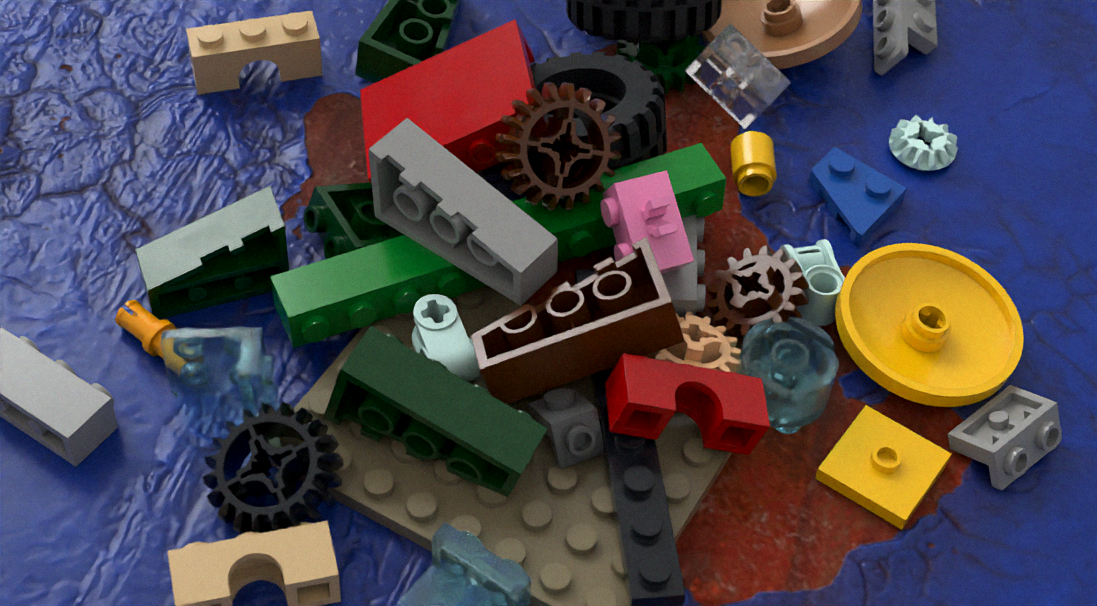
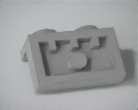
[948,385,1062,490]

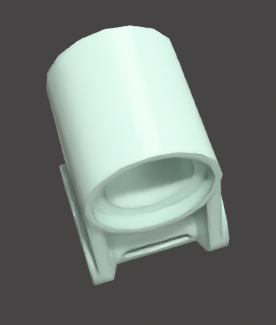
[780,239,845,326]
[412,294,480,382]

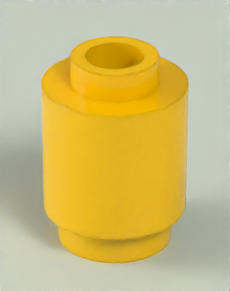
[730,131,777,196]

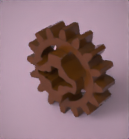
[707,246,809,345]

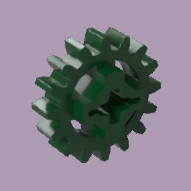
[616,35,705,95]

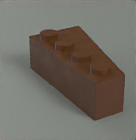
[471,237,685,404]

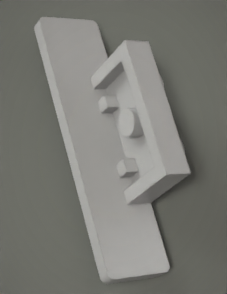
[873,0,938,76]

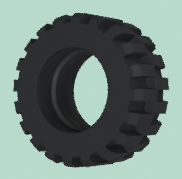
[566,0,722,43]
[504,52,668,181]

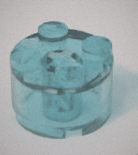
[736,317,839,434]

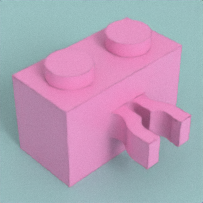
[601,170,694,274]

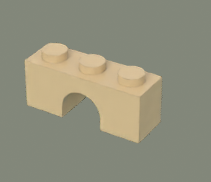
[186,11,322,95]
[168,521,341,606]

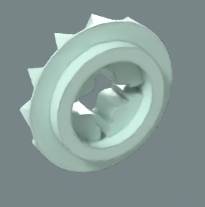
[889,115,958,171]

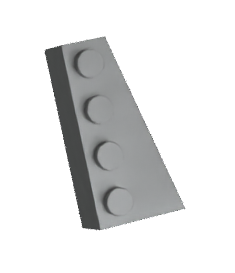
[368,118,558,306]

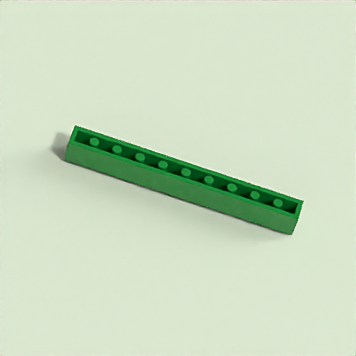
[270,143,726,348]

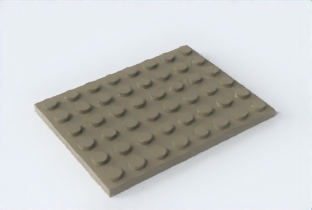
[269,286,733,606]

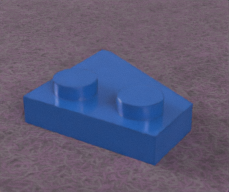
[808,147,907,247]

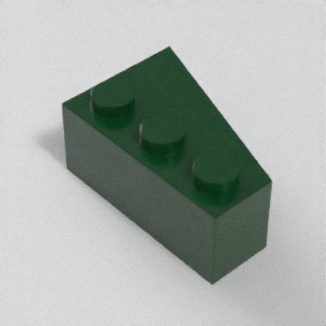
[135,186,289,319]

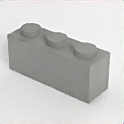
[0,327,118,467]

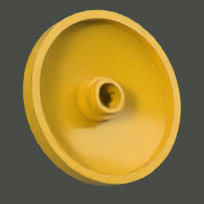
[835,243,1024,407]

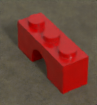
[605,353,770,455]

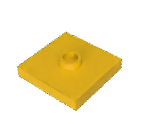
[815,405,952,530]

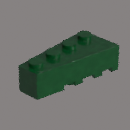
[355,0,461,83]
[323,326,548,497]

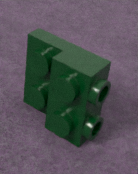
[304,182,404,259]

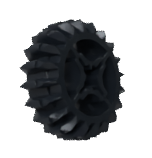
[202,402,344,535]

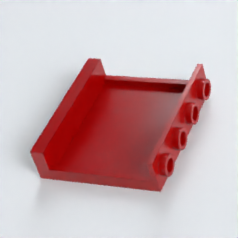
[360,19,547,184]

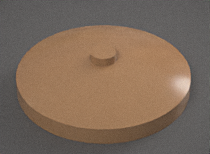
[702,0,862,70]

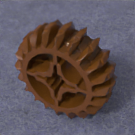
[495,82,621,210]

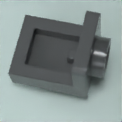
[528,388,604,468]

